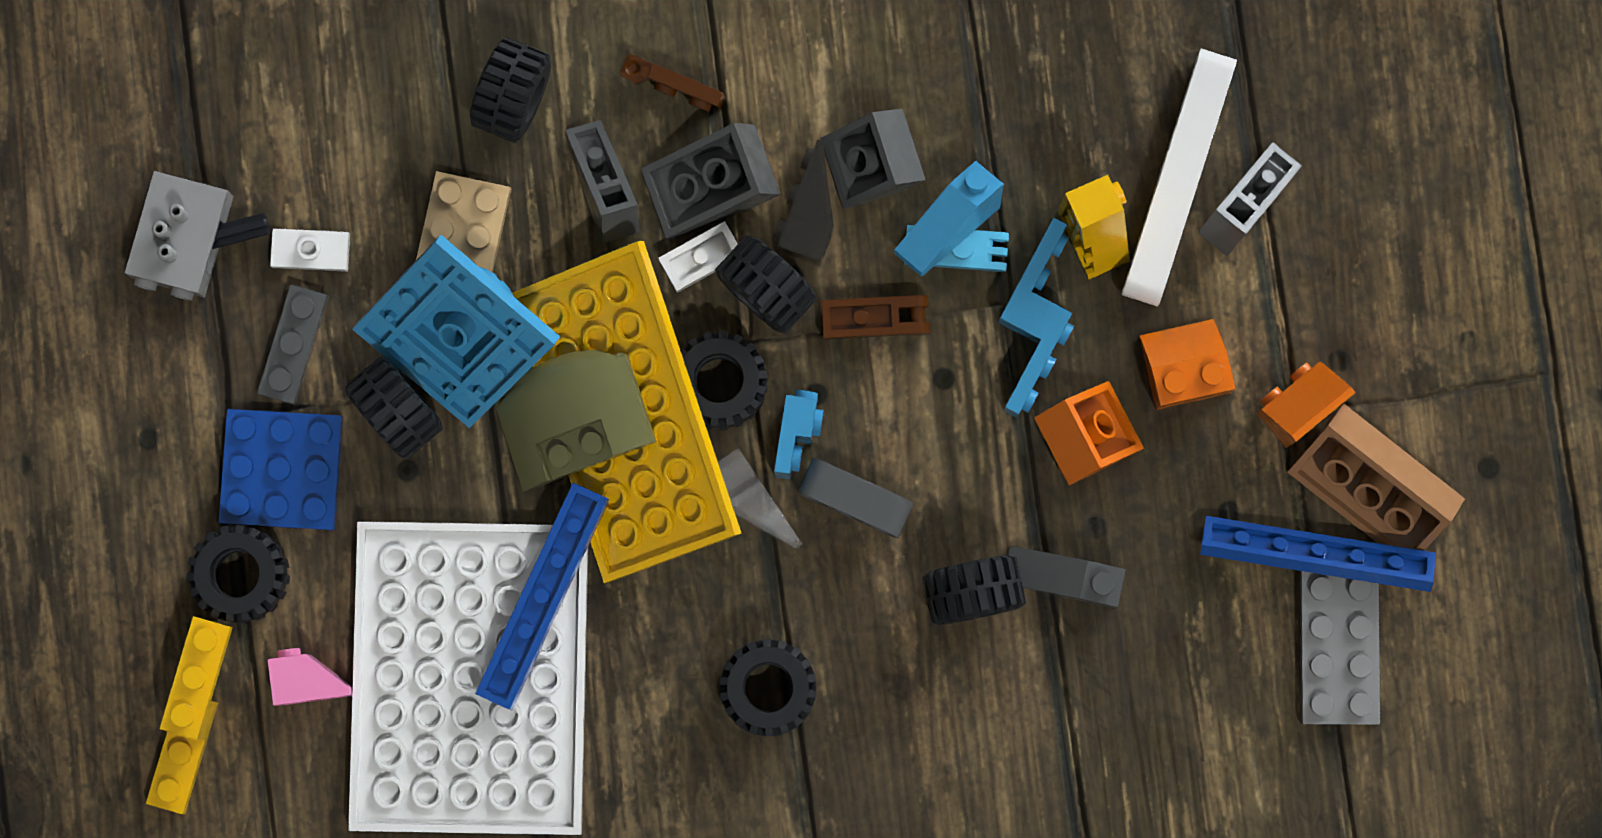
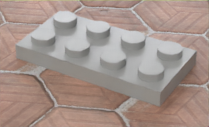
[1300,571,1380,725]

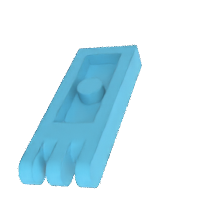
[904,225,1009,272]

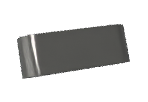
[797,458,914,538]

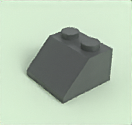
[820,109,926,209]

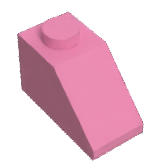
[268,648,353,706]

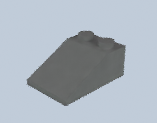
[641,123,781,239]

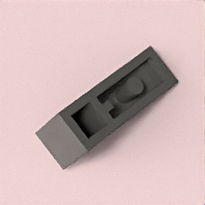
[565,120,639,243]
[1198,142,1302,256]
[1008,546,1126,609]

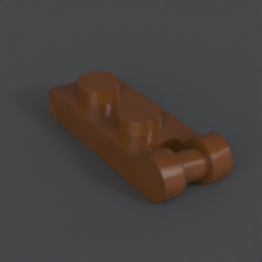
[822,295,930,340]

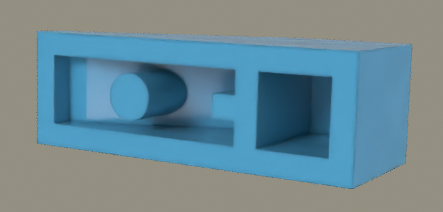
[894,161,1004,277]

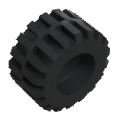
[470,37,551,143]
[715,235,817,334]
[680,331,768,431]
[345,356,443,459]
[187,525,290,623]
[922,555,1026,625]
[719,639,817,736]

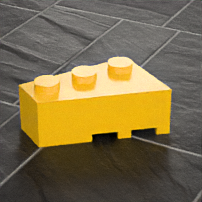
[1057,175,1130,280]

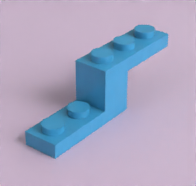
[998,218,1074,418]

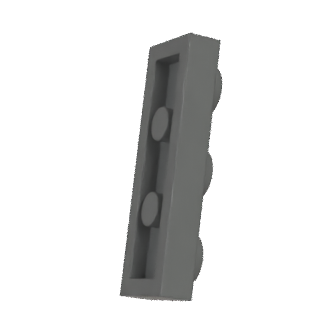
[257,285,329,405]

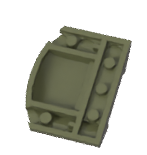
[495,350,657,492]

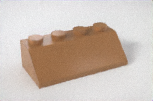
[1287,403,1465,551]

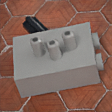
[125,171,270,301]

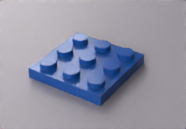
[219,409,343,531]

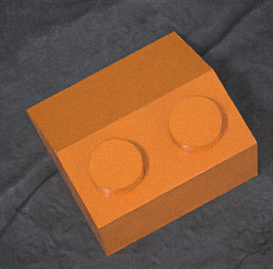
[1139,319,1236,410]
[1257,361,1356,448]
[1034,381,1144,485]

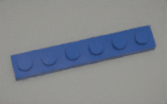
[475,483,609,711]
[1200,516,1436,592]

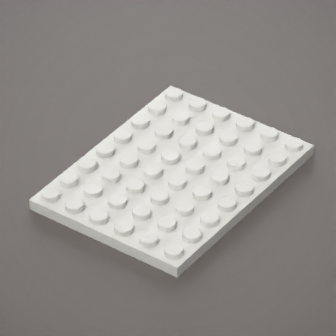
[349,522,588,835]

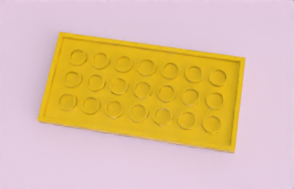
[512,241,742,583]

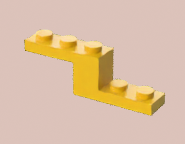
[146,616,233,814]

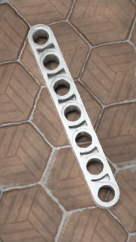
[1121,48,1237,307]

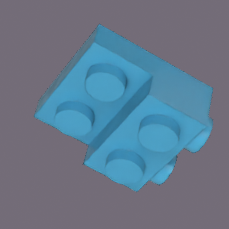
[774,390,823,480]

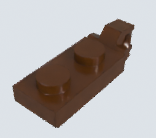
[620,53,726,112]

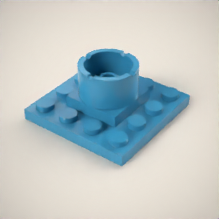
[352,235,560,428]

